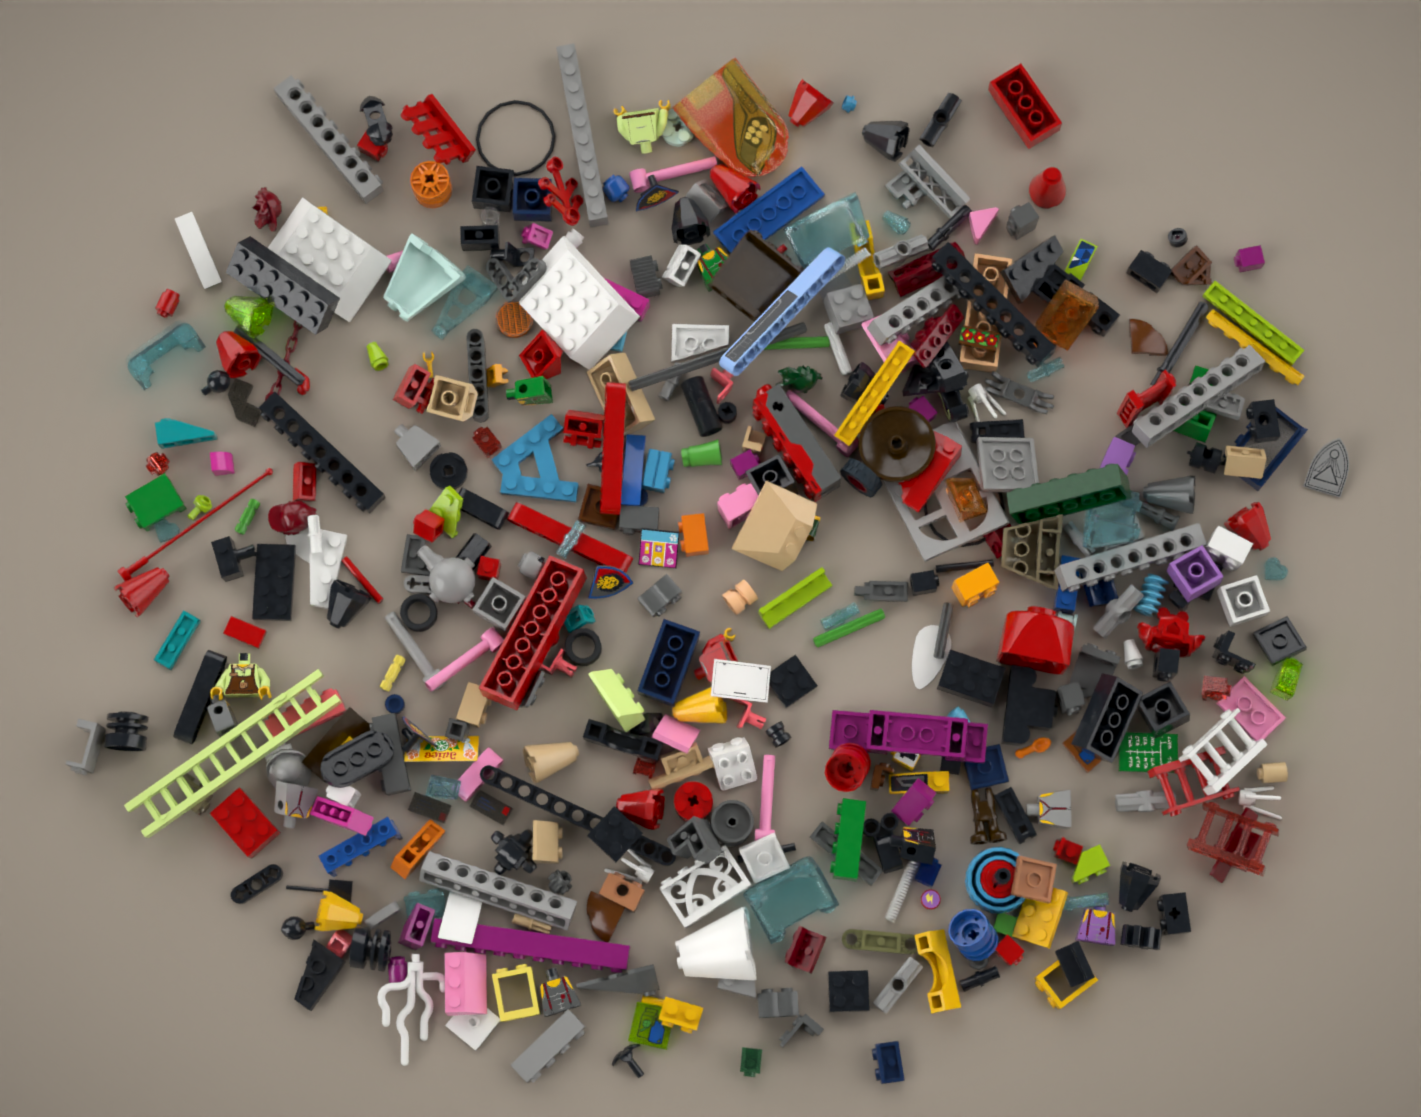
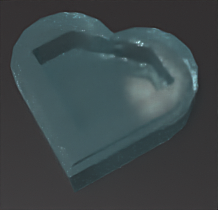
[155,519,180,543]
[1264,557,1288,580]

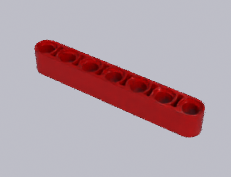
[600,382,626,515]
[507,502,633,573]

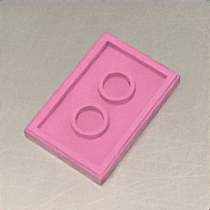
[1216,676,1286,741]

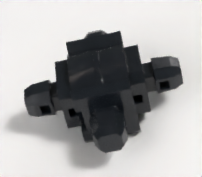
[491,829,537,875]

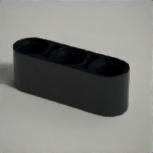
[458,487,509,530]

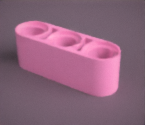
[451,747,504,802]

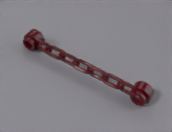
[265,320,303,401]

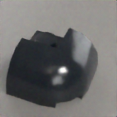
[1032,263,1085,307]

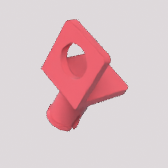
[710,368,734,404]
[540,648,577,678]
[729,698,766,729]

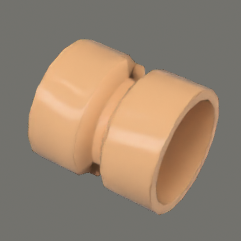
[722,579,758,615]

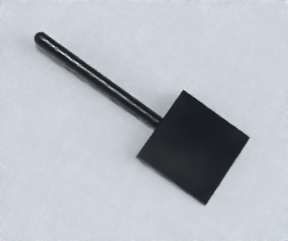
[286,879,353,903]

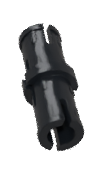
[959,965,1000,992]

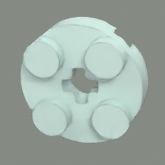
[662,109,695,147]

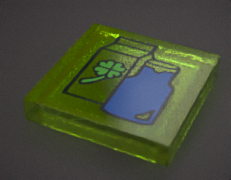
[628,1002,672,1050]

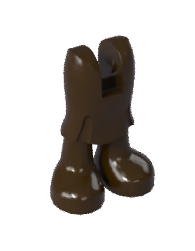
[970,788,1007,845]

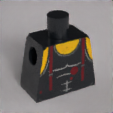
[889,827,936,865]

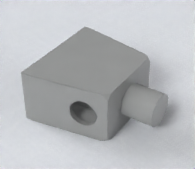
[394,424,441,471]

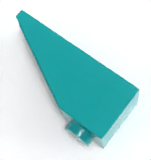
[155,418,218,449]

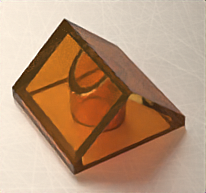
[946,478,988,523]

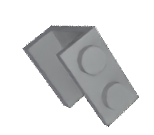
[66,719,106,775]

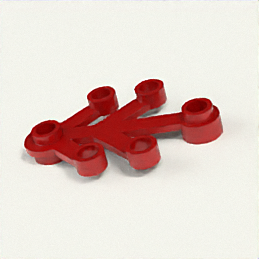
[538,156,584,226]

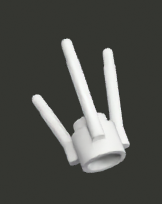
[968,383,1006,422]
[1238,786,1282,820]
[604,850,655,884]

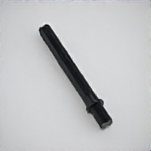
[1150,302,1209,386]

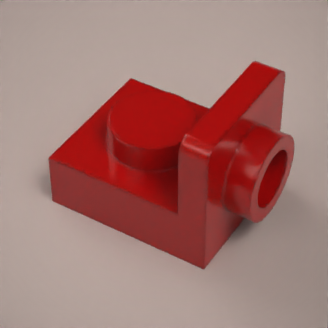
[1052,837,1083,865]

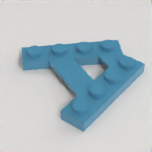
[491,414,579,503]

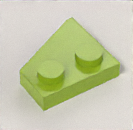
[429,486,463,538]

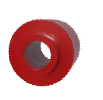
[155,289,180,318]

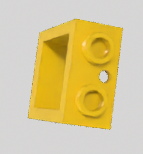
[1034,960,1098,1010]

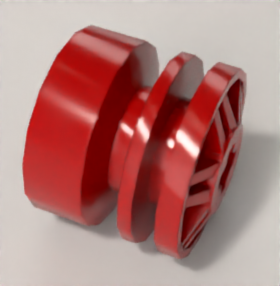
[825,743,871,792]

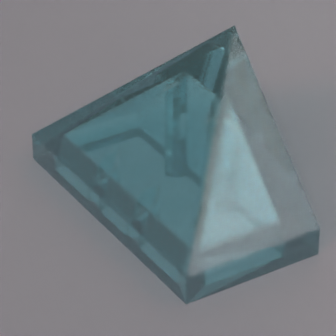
[425,774,461,800]

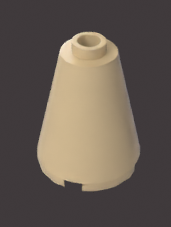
[523,742,579,784]

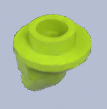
[187,495,212,521]

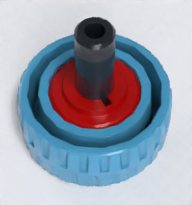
[965,847,1026,914]

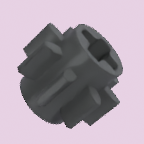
[548,869,572,895]

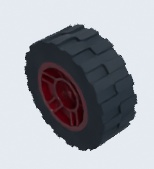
[840,458,883,498]

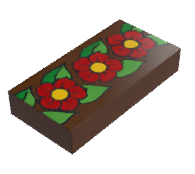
[958,325,1000,353]

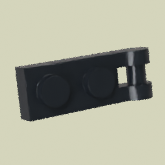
[970,419,1025,443]
[994,787,1037,844]

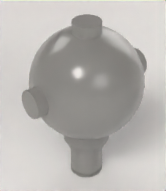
[416,544,475,603]

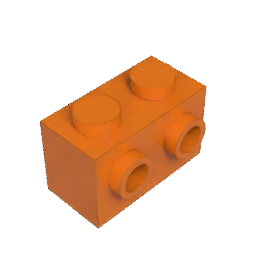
[678,513,709,557]

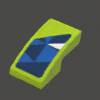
[1065,239,1098,281]

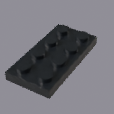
[252,544,296,621]

